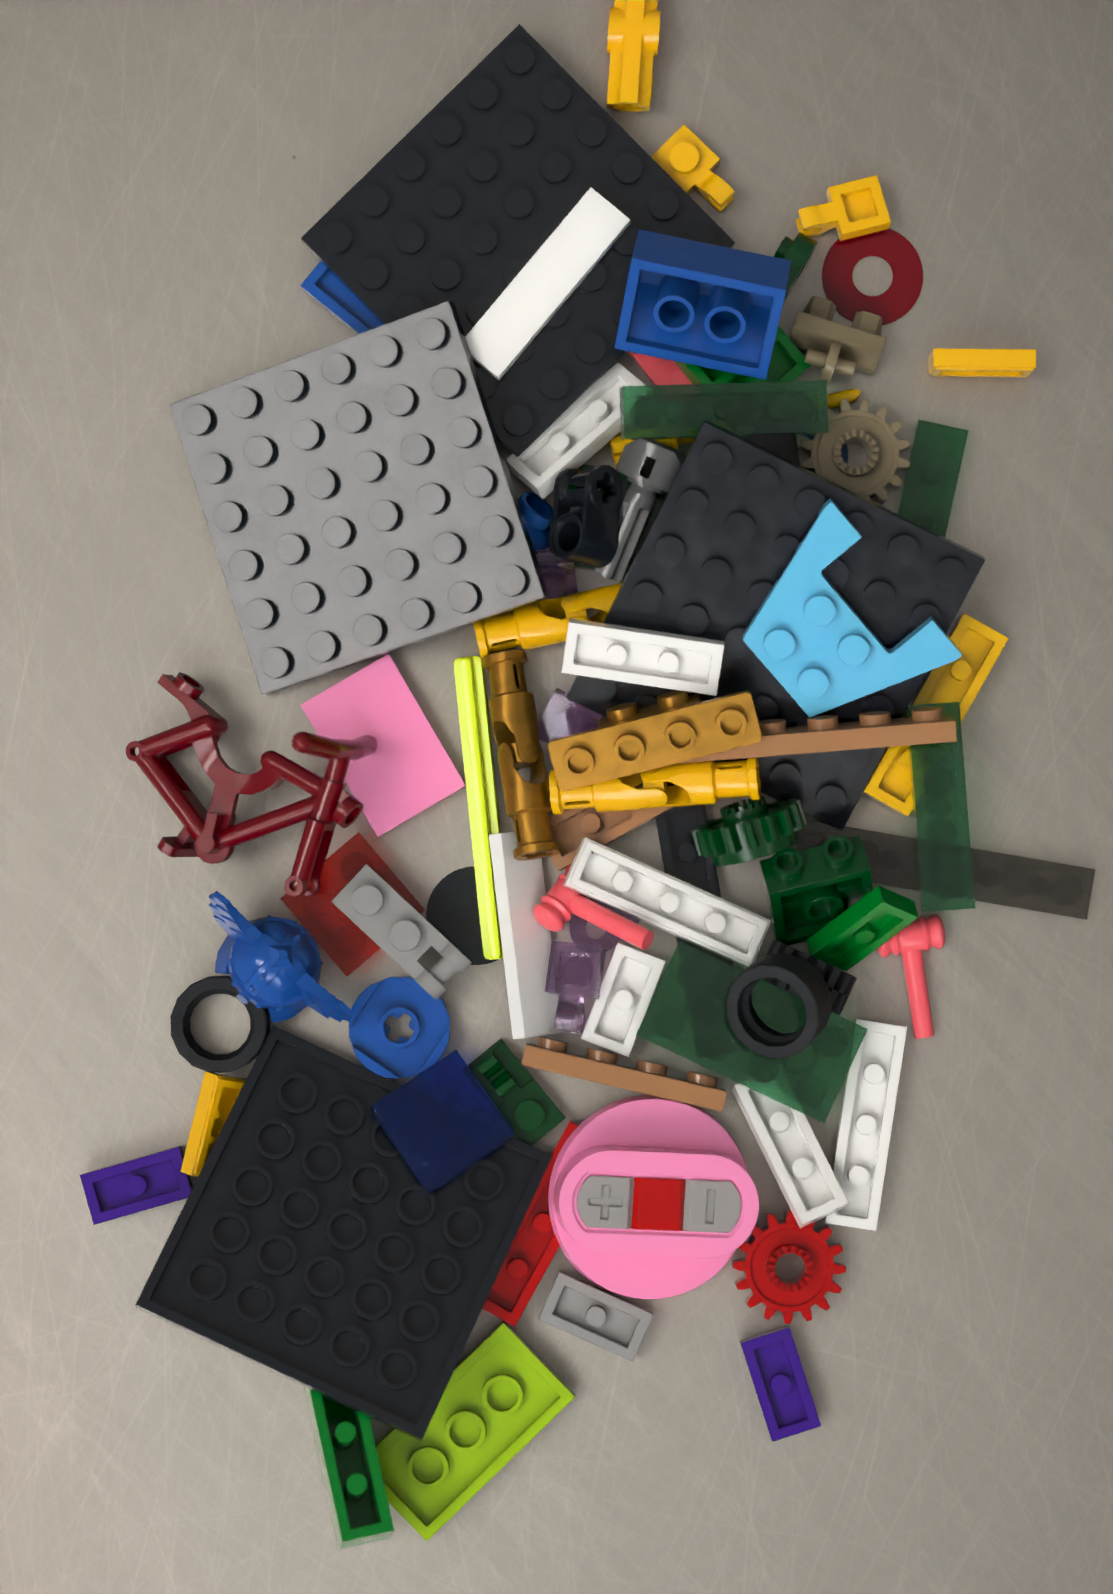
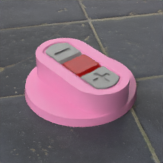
[548,1095,759,1299]

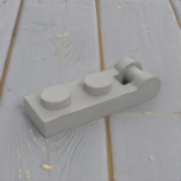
[331,864,472,1000]

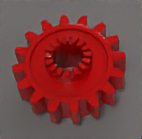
[732,1209,846,1324]

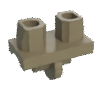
[789,296,887,385]

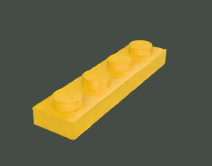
[863,613,1009,817]

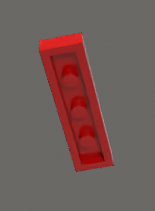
[482,1120,579,1327]

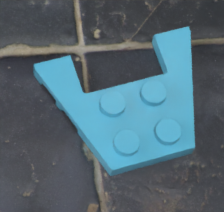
[742,498,962,718]

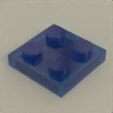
[370,1050,515,1194]

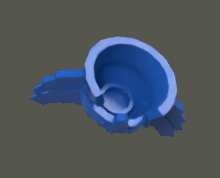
[209,891,354,1023]

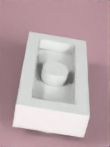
[581,943,665,1057]

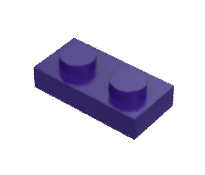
[80,1146,193,1225]
[740,1325,821,1442]

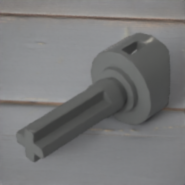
[594,438,685,583]

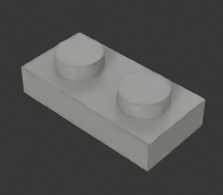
[538,1270,653,1362]

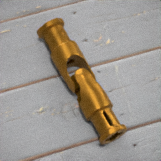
[482,650,559,860]

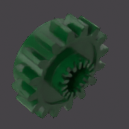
[691,796,807,866]

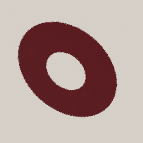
[822,229,923,325]

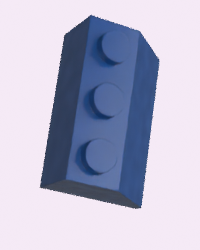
[614,229,791,380]

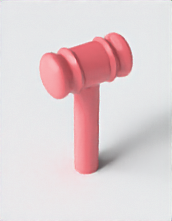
[533,864,654,950]
[876,914,946,1039]

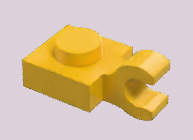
[651,124,735,213]
[795,175,891,241]

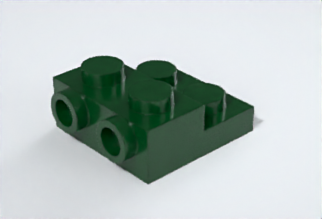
[759,835,873,945]

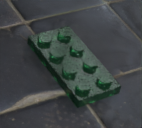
[636,941,868,1123]

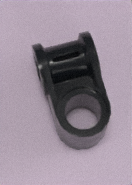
[549,465,623,568]

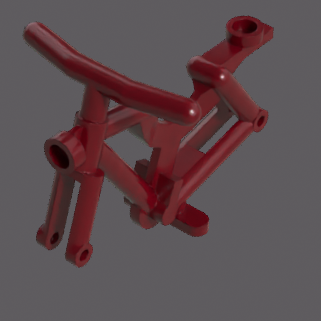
[125,672,377,896]

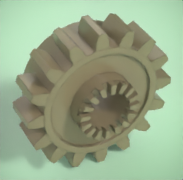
[798,399,911,504]

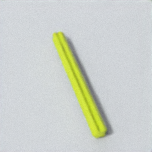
[453,656,503,960]

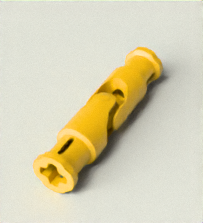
[473,583,622,659]
[549,757,761,815]

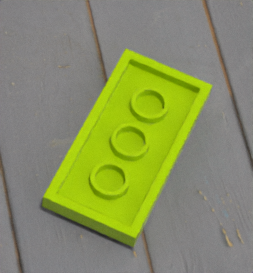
[376,1321,575,1542]

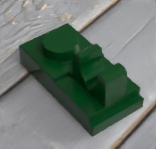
[461,1038,566,1146]

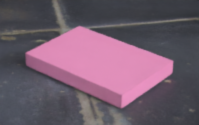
[301,653,466,838]

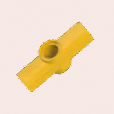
[606,0,661,113]

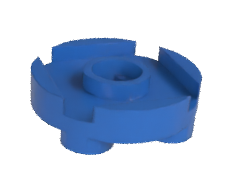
[349,977,450,1078]

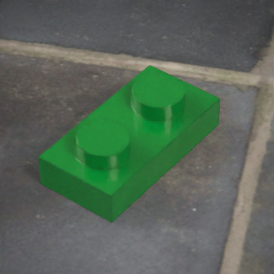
[807,886,919,971]

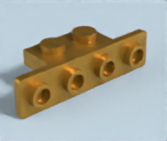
[548,690,762,791]

